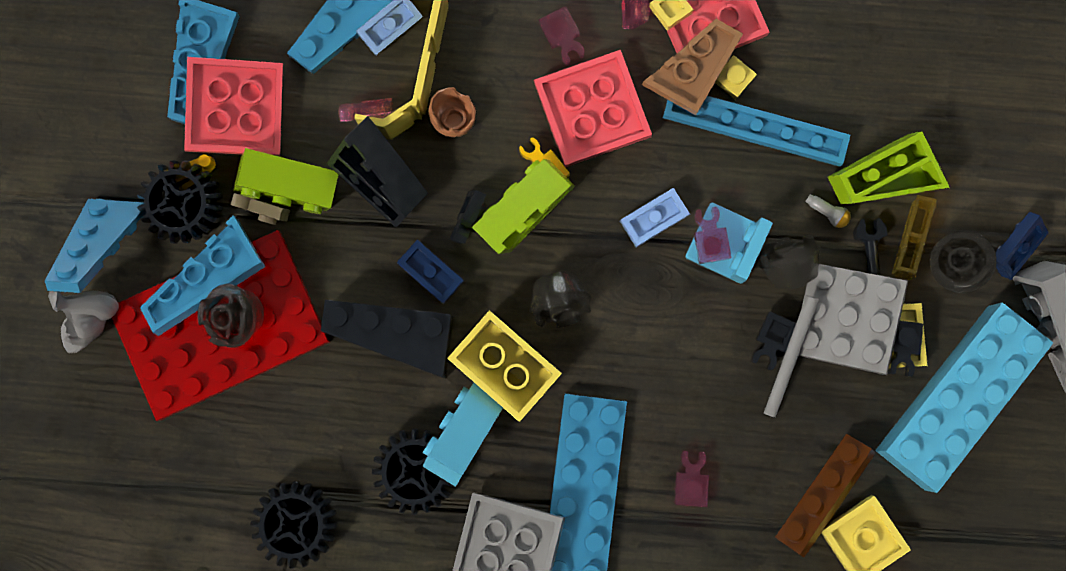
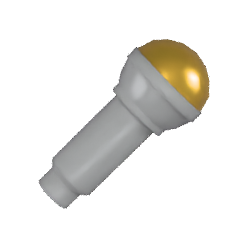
[805,194,851,228]

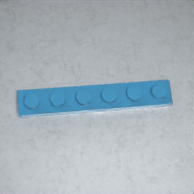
[663,96,851,166]

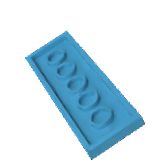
[550,394,627,571]

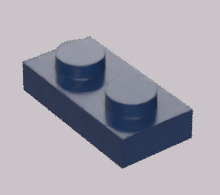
[992,212,1049,280]
[397,240,464,304]

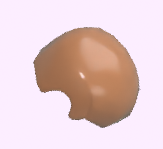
[429,87,476,137]

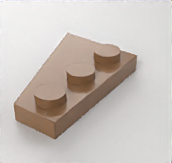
[642,18,743,115]

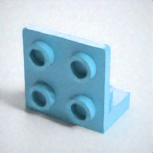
[685,203,773,284]

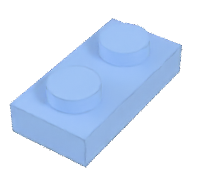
[356,0,423,55]
[620,188,690,247]

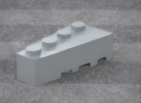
[1013,261,1066,393]

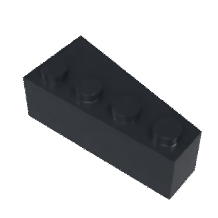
[321,300,454,379]

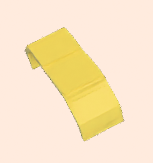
[354,0,448,140]

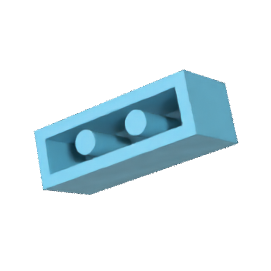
[423,383,503,487]

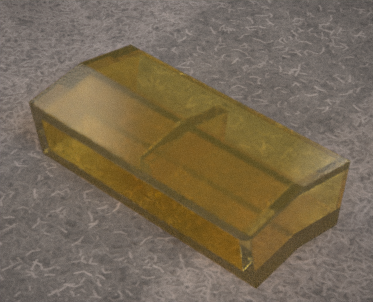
[892,195,937,280]

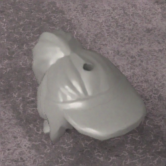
[48,290,119,354]

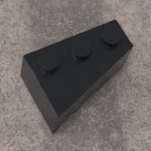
[326,116,428,227]

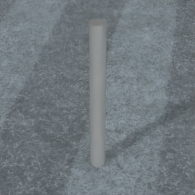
[764,295,819,417]

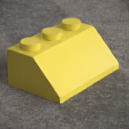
[447,310,562,422]

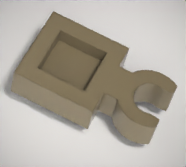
[231,193,290,225]

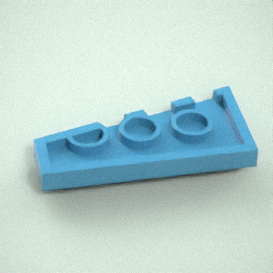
[167,0,240,124]
[287,0,393,74]
[45,199,147,293]
[140,215,266,336]

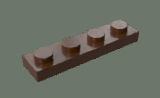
[775,434,876,558]

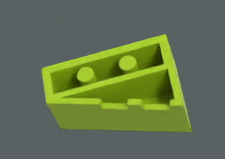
[828,131,950,204]
[233,148,338,214]
[472,159,575,254]

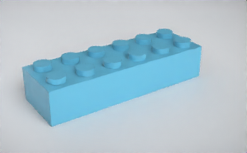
[875,302,1053,493]

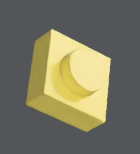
[649,0,693,31]
[715,55,757,100]

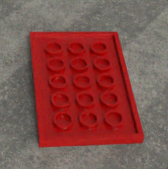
[112,230,330,421]

